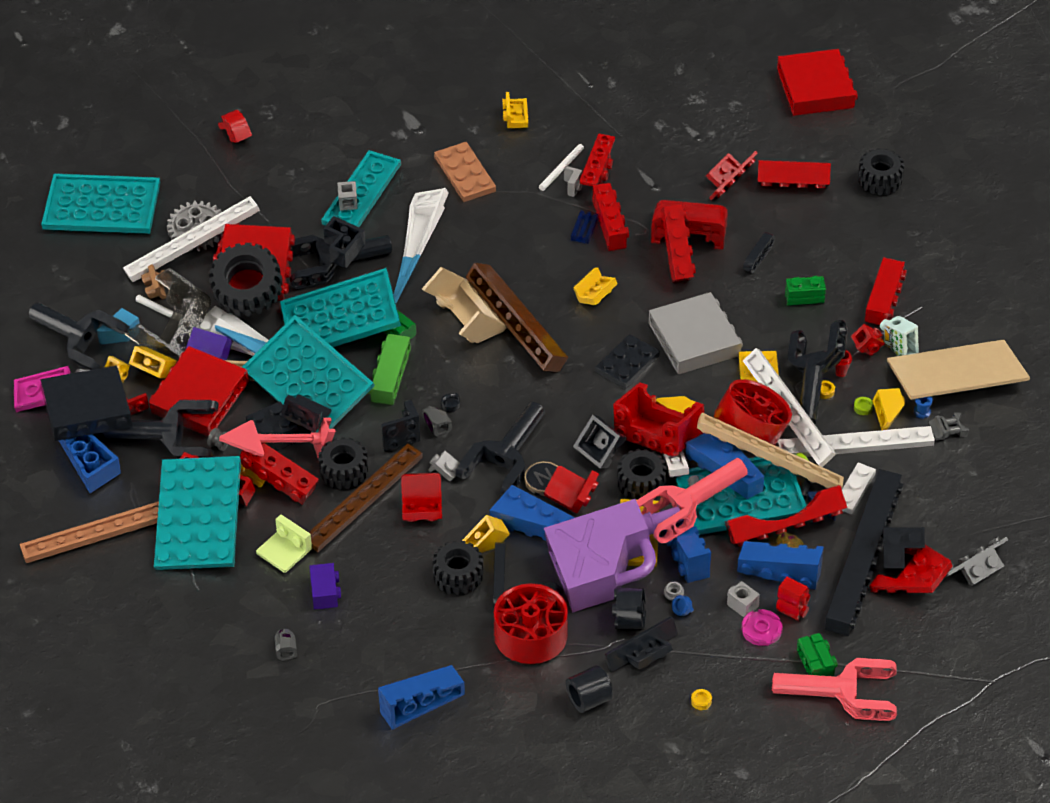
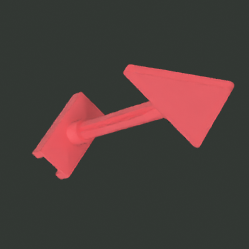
[219,418,336,458]

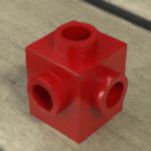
[851,324,885,356]

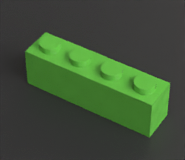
[368,334,411,405]

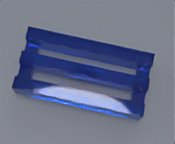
[571,210,598,244]

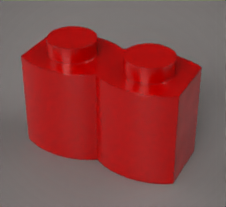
[776,577,810,621]

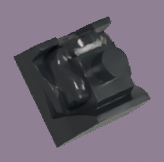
[573,414,627,469]

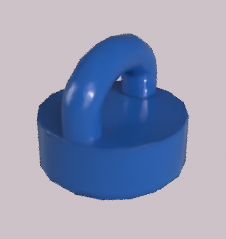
[672,595,694,616]

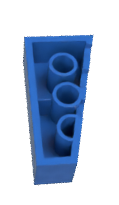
[685,433,764,499]
[59,434,121,493]
[489,485,575,541]
[662,509,711,583]
[737,541,824,590]
[378,665,465,730]

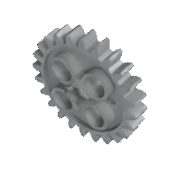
[167,201,222,251]

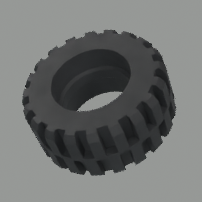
[209,242,283,317]

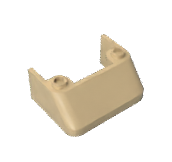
[422,267,507,343]

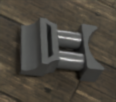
[928,412,969,440]

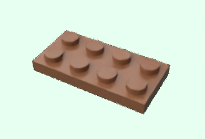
[434,142,496,202]

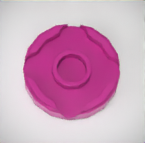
[741,609,783,646]

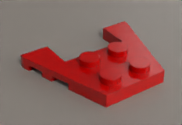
[869,545,953,593]

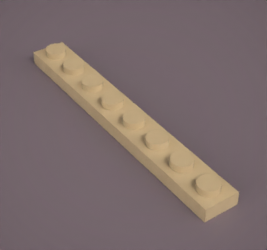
[697,413,844,489]

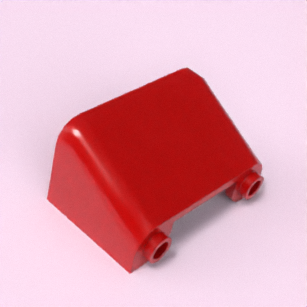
[651,200,728,250]

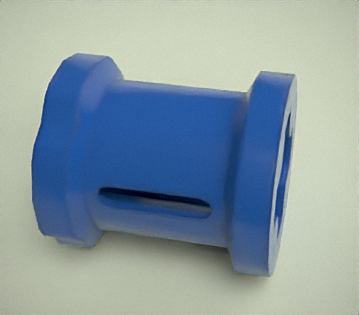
[914,396,933,419]

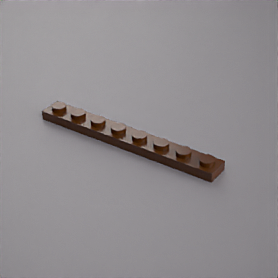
[309,444,423,552]

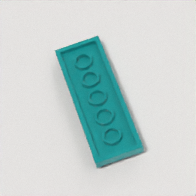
[321,150,401,227]

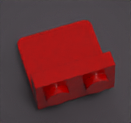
[544,466,599,514]
[401,473,442,522]

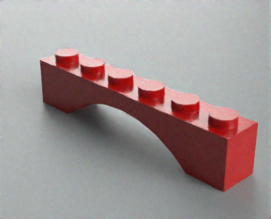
[725,485,848,546]

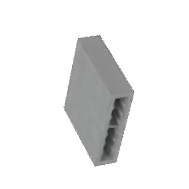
[649,292,743,375]

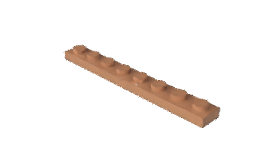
[20,501,159,563]

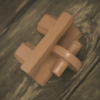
[141,264,173,300]

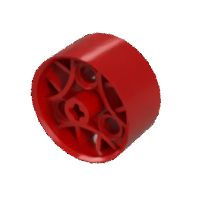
[714,379,792,446]
[494,583,568,664]

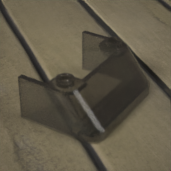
[125,268,211,357]

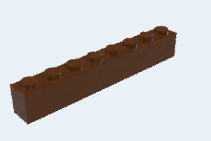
[466,263,569,372]

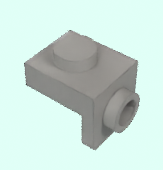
[564,166,583,197]
[428,451,459,481]

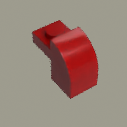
[218,110,252,142]

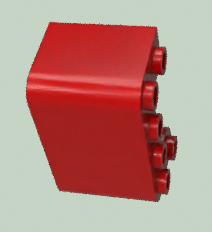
[613,382,704,457]

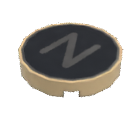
[525,462,558,496]

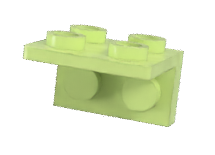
[256,515,312,573]

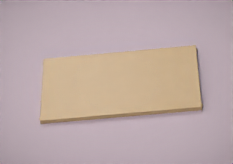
[887,340,1030,399]

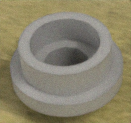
[664,582,684,601]

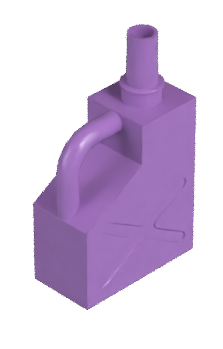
[544,499,683,613]

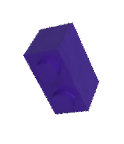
[186,327,233,360]
[309,563,341,609]

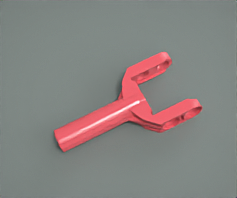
[636,458,748,543]
[772,658,897,721]

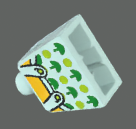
[880,316,919,356]

